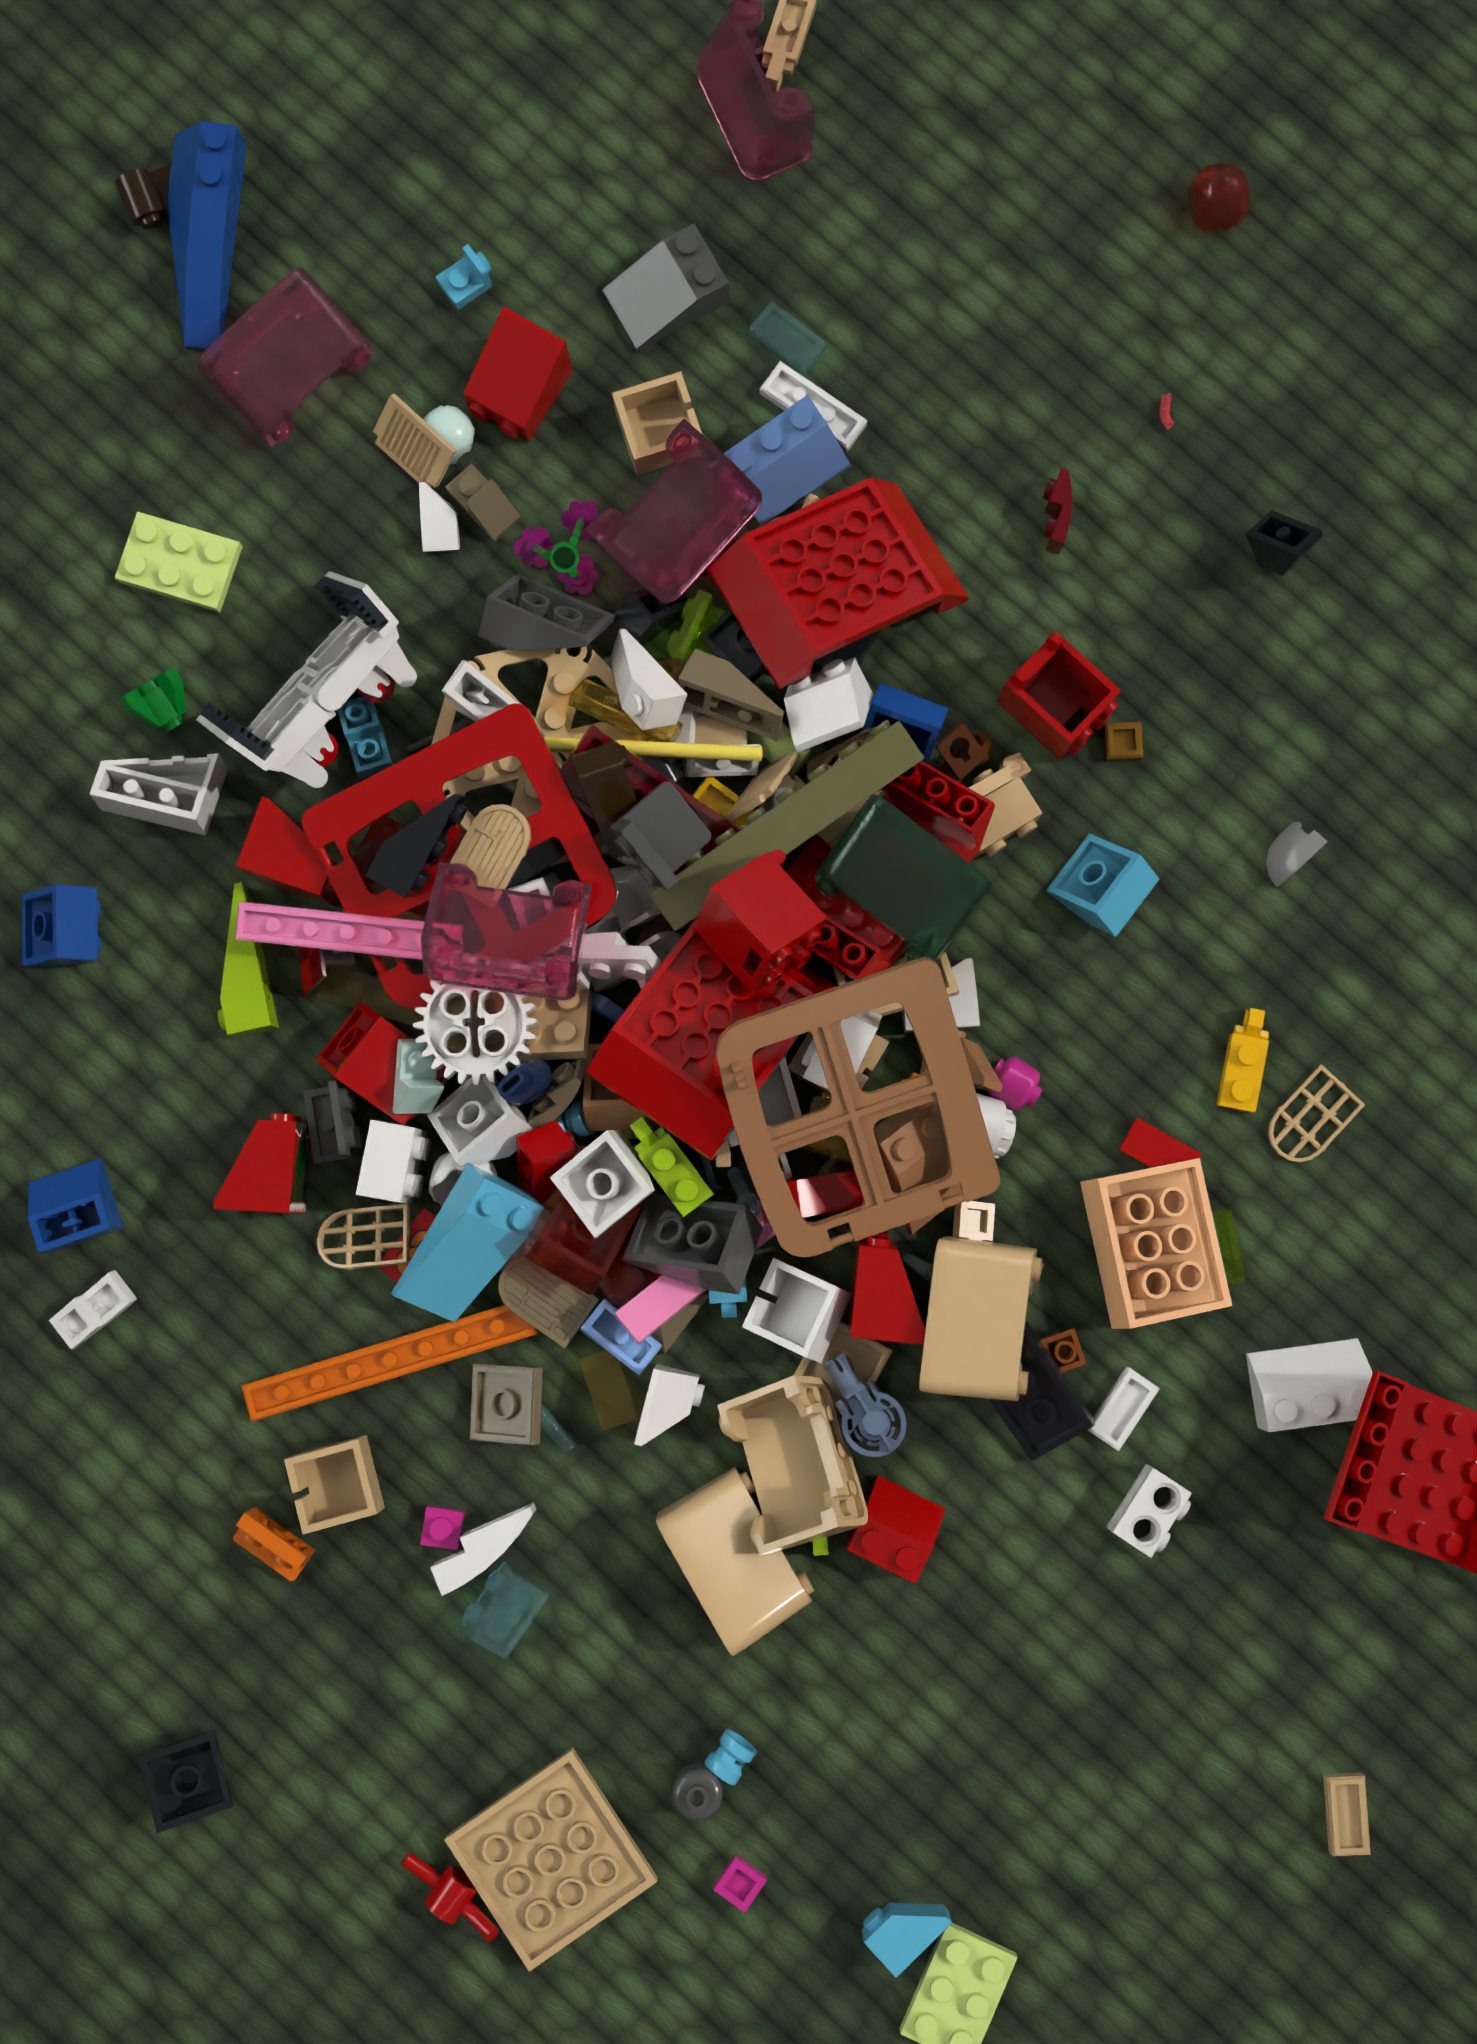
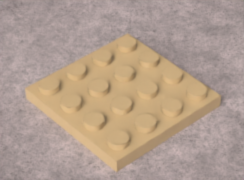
[444,1747,658,1972]

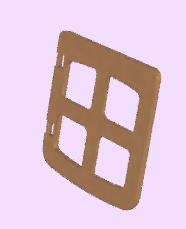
[716,957,1000,1258]

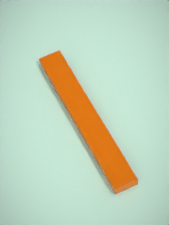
[241,1305,539,1422]

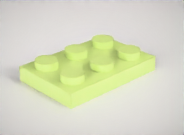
[115,511,243,613]
[899,1923,1018,2044]

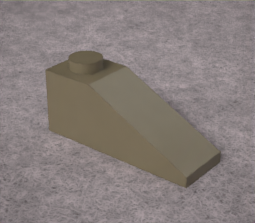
[678,649,784,741]

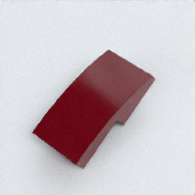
[1042,468,1072,555]

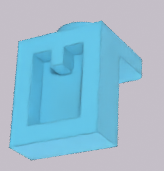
[436,244,492,310]

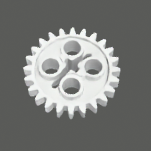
[413,962,539,1086]

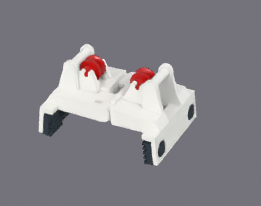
[196,571,417,788]

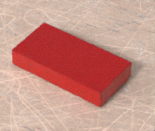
[1118,1118,1202,1168]

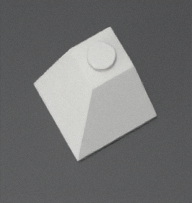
[550,1130,655,1238]
[634,1364,705,1446]

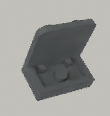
[609,782,711,890]
[303,1080,364,1164]

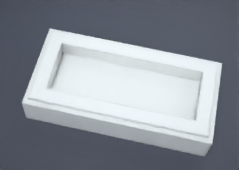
[1088,1366,1160,1451]

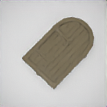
[498,1255,599,1349]

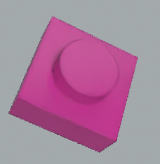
[420,1505,465,1550]
[713,1853,767,1913]

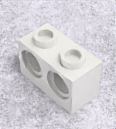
[1106,1464,1192,1558]

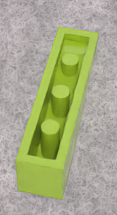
[217,882,279,1038]

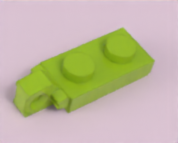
[630,1117,714,1217]

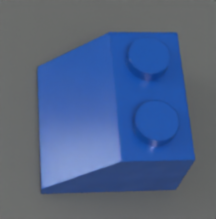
[859,683,949,764]
[22,884,101,967]

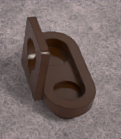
[934,723,992,784]

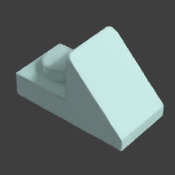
[393,1039,444,1114]

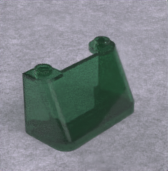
[814,794,992,963]

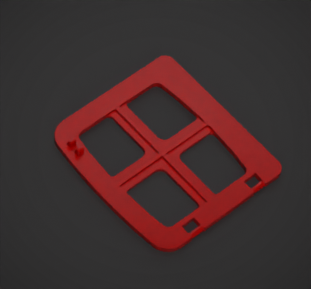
[302,703,617,1009]

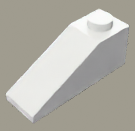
[610,628,688,730]

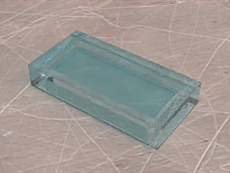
[749,301,827,375]

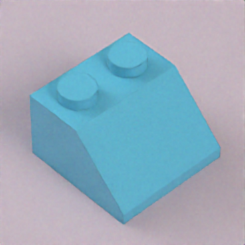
[1046,833,1159,937]

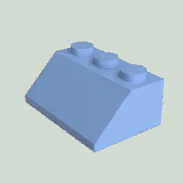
[717,395,851,526]

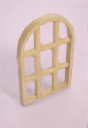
[1268,1064,1365,1162]
[317,1204,410,1270]

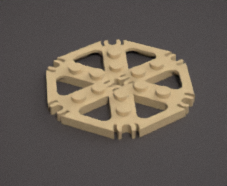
[431,647,656,868]

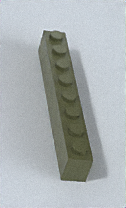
[649,720,924,931]

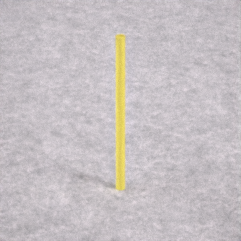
[544,737,763,761]

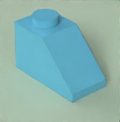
[862,1902,952,1978]

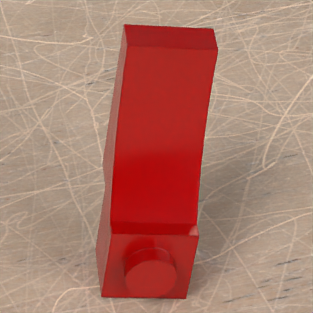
[760,1170,864,1224]

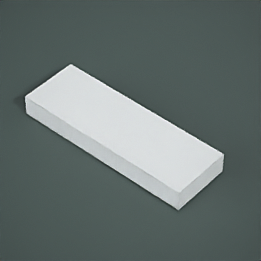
[760,361,868,453]

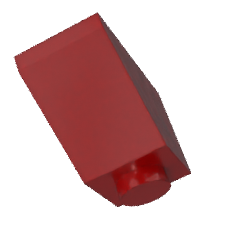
[516,1120,577,1204]

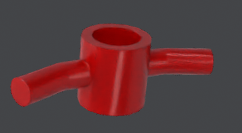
[401,1851,498,1942]

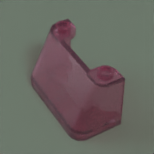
[697,0,814,180]
[198,268,374,448]
[585,418,762,603]
[421,862,592,1000]

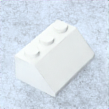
[1246,1338,1373,1432]

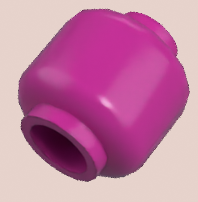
[988,1056,1043,1112]

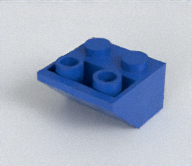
[27,1158,124,1253]

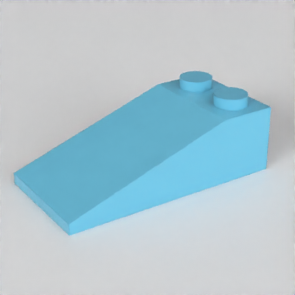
[391,1163,544,1322]

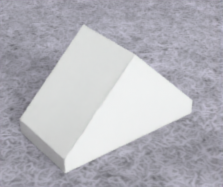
[442,660,519,722]

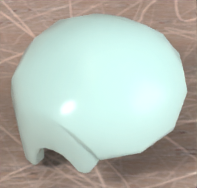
[423,405,475,465]

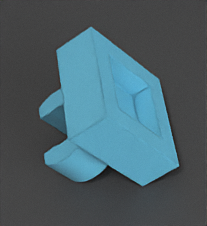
[709,1277,747,1318]

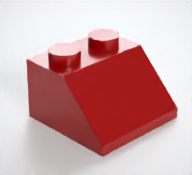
[845,1475,945,1584]

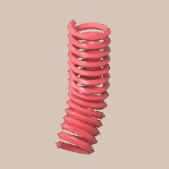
[1159,393,1174,430]

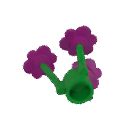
[513,500,603,596]

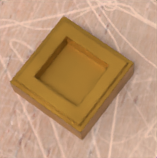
[1103,722,1143,762]

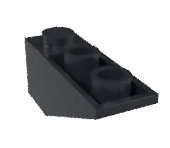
[366,794,467,898]

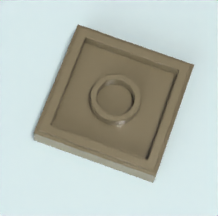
[470,1364,543,1445]

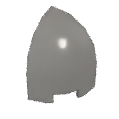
[1266,822,1328,888]

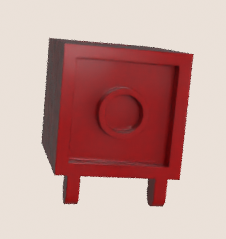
[997,631,1121,760]
[693,850,827,993]

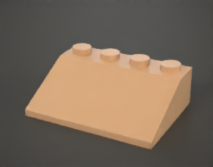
[1080,1158,1232,1329]

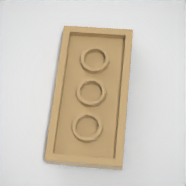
[448,986,593,1061]

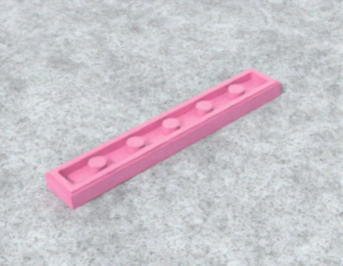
[235,901,464,964]
[614,1178,792,1345]

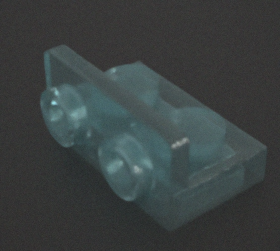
[461,1561,549,1659]

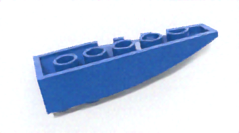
[167,122,247,352]

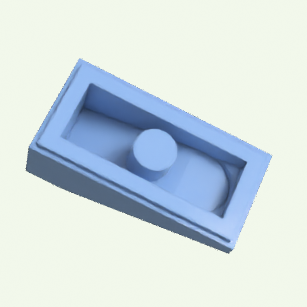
[579,1298,663,1375]

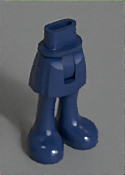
[498,1058,583,1114]

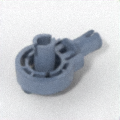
[823,1353,906,1458]

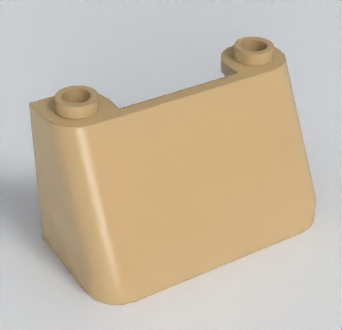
[919,1236,1042,1401]
[717,1375,868,1555]
[656,1466,815,1656]

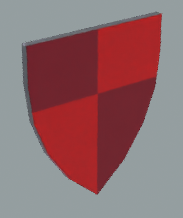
[299,905,355,996]

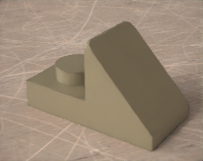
[445,463,521,542]

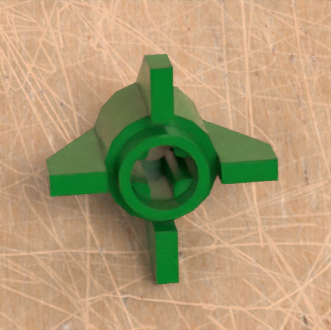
[120,668,188,733]

